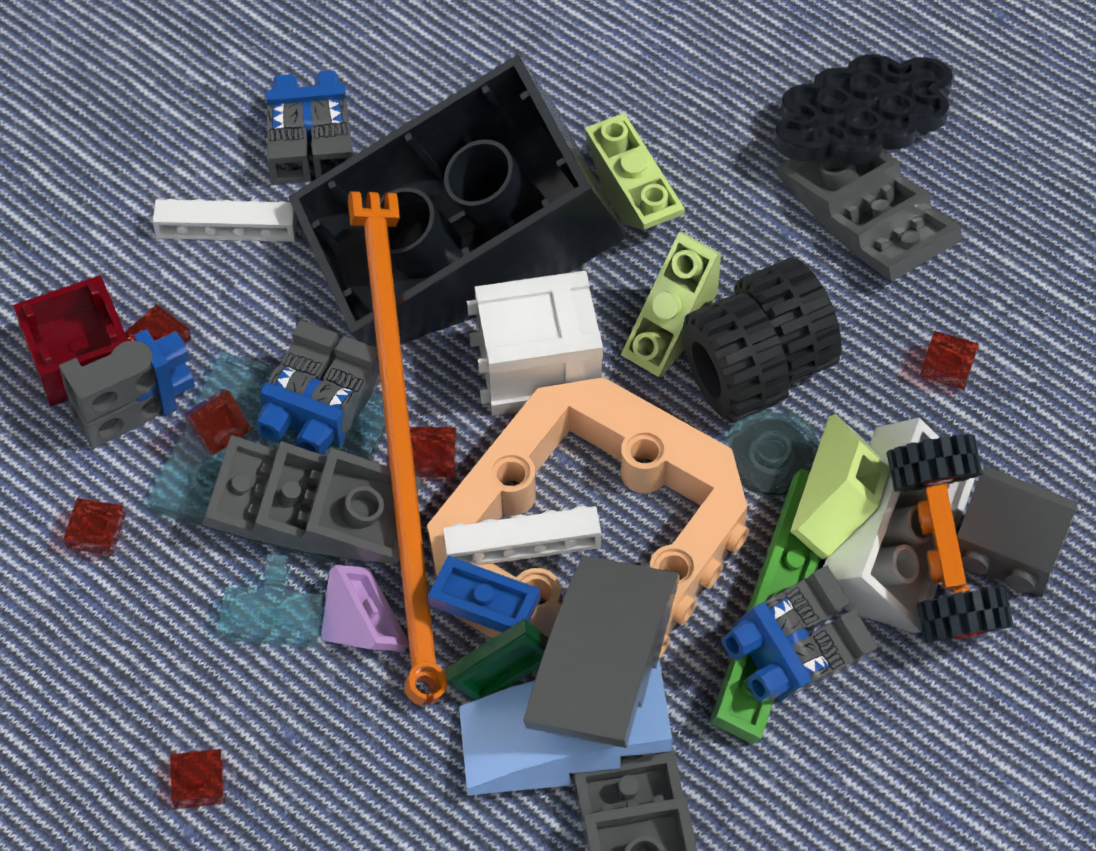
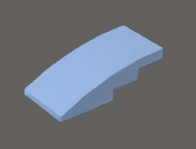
[459,660,672,795]

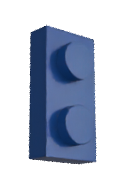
[428,556,541,632]

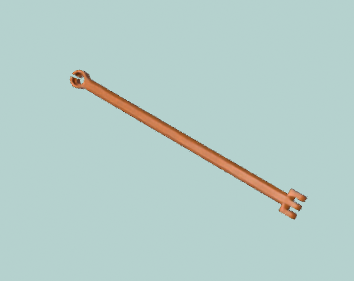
[348,191,448,706]

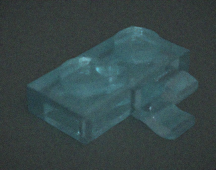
[218,554,324,647]

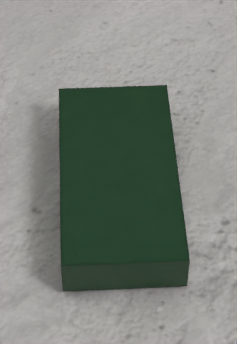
[446,619,549,701]

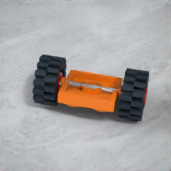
[886,434,1014,643]

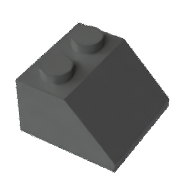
[957,466,1079,598]

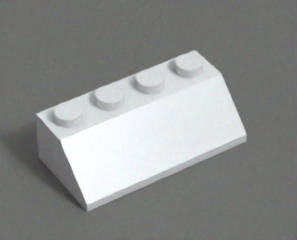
[823,418,975,633]

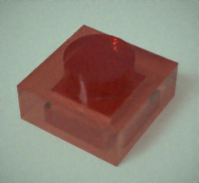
[125,304,191,344]
[919,330,979,390]
[184,389,252,455]
[410,427,457,477]
[63,498,126,556]
[170,749,226,809]

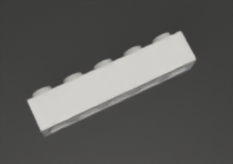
[152,199,297,242]
[443,506,601,566]

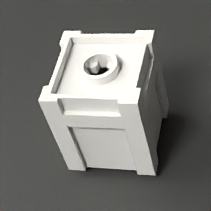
[467,271,603,416]

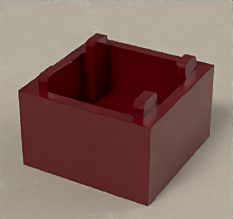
[12,275,128,407]

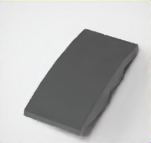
[775,151,962,282]
[202,435,422,564]
[523,555,680,748]
[572,751,697,851]

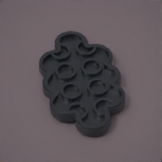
[774,54,953,164]

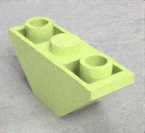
[585,113,685,230]
[621,232,721,377]
[790,414,890,559]

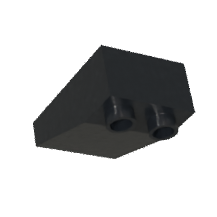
[288,54,627,348]

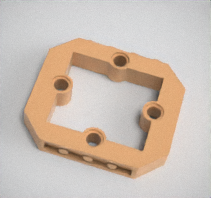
[427,377,749,659]

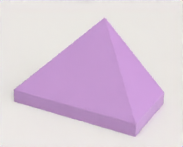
[321,565,409,651]

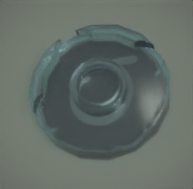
[725,409,819,497]

